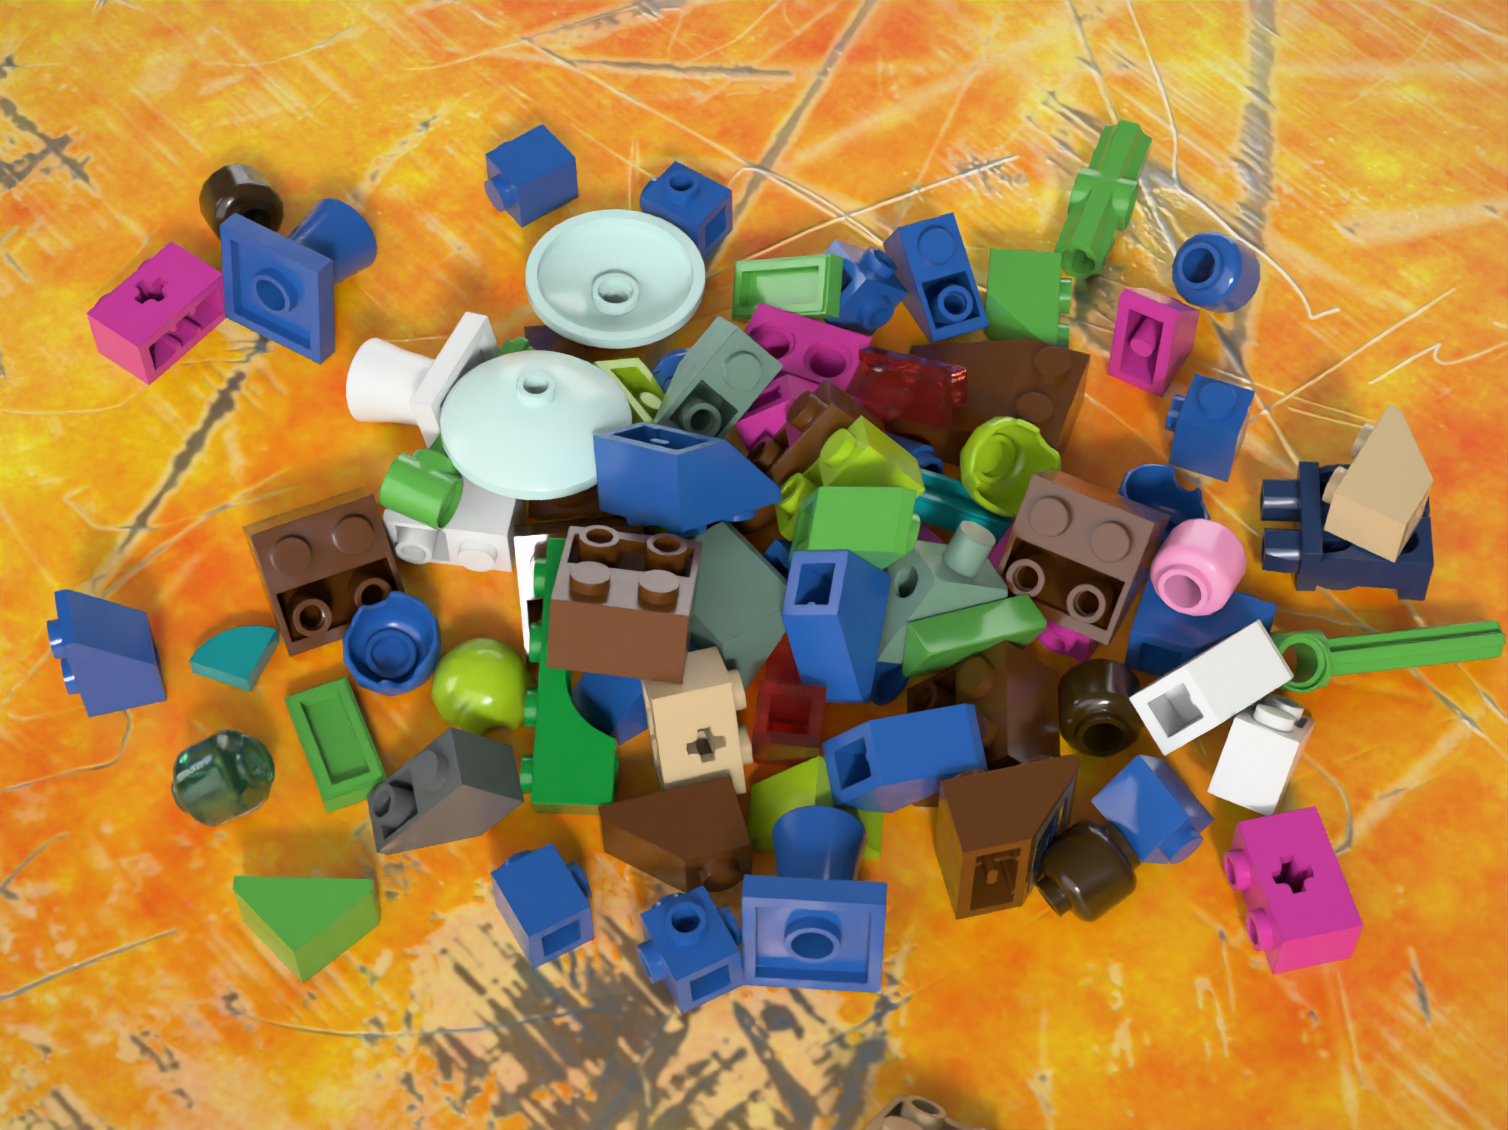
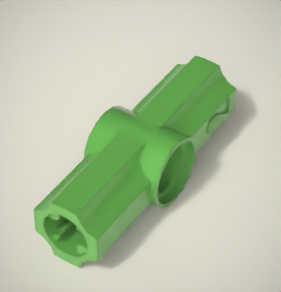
[1054,120,1152,280]

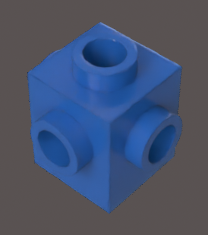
[823,239,909,336]
[636,885,744,1014]

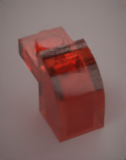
[751,643,829,767]

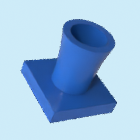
[220,198,377,365]
[742,806,887,993]

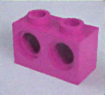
[744,303,872,398]

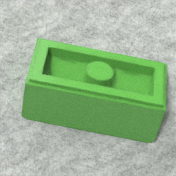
[902,594,1047,678]

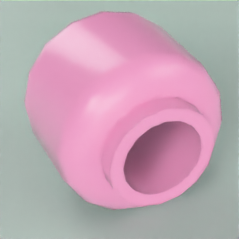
[1150,518,1246,616]

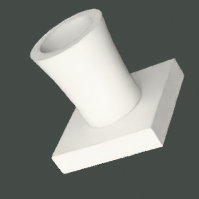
[346,312,499,449]

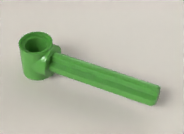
[379,336,535,531]
[1268,620,1506,693]

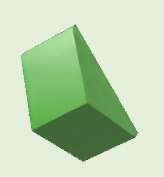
[232,876,381,984]

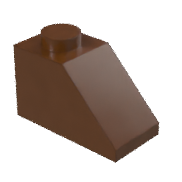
[598,776,752,893]

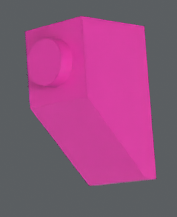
[1108,288,1200,398]

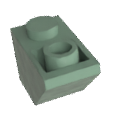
[653,316,783,439]

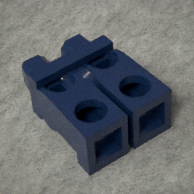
[1260,461,1434,601]

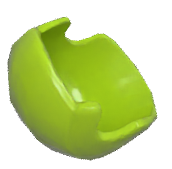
[960,416,1062,518]
[431,637,537,736]

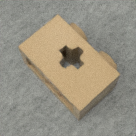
[640,646,753,794]

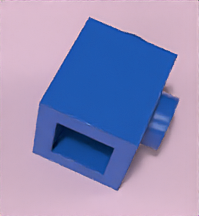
[484,124,579,228]
[639,161,733,261]
[1165,373,1255,482]
[1091,754,1215,865]
[490,843,594,969]

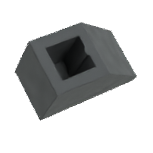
[366,727,524,855]

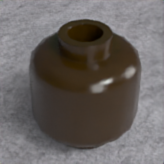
[199,163,284,241]
[1058,658,1144,757]
[1035,819,1141,922]

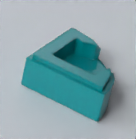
[189,626,280,692]

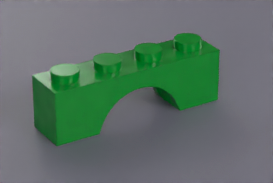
[520,538,621,815]

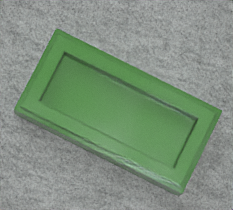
[731,254,843,324]
[284,676,387,814]

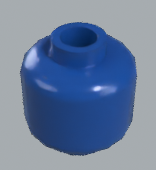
[1172,231,1260,314]

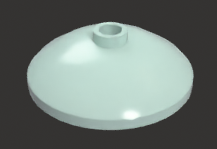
[525,209,705,349]
[440,350,632,500]

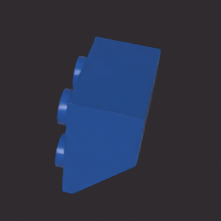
[593,421,782,537]

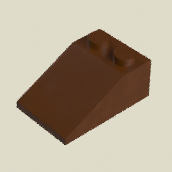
[880,339,1090,467]

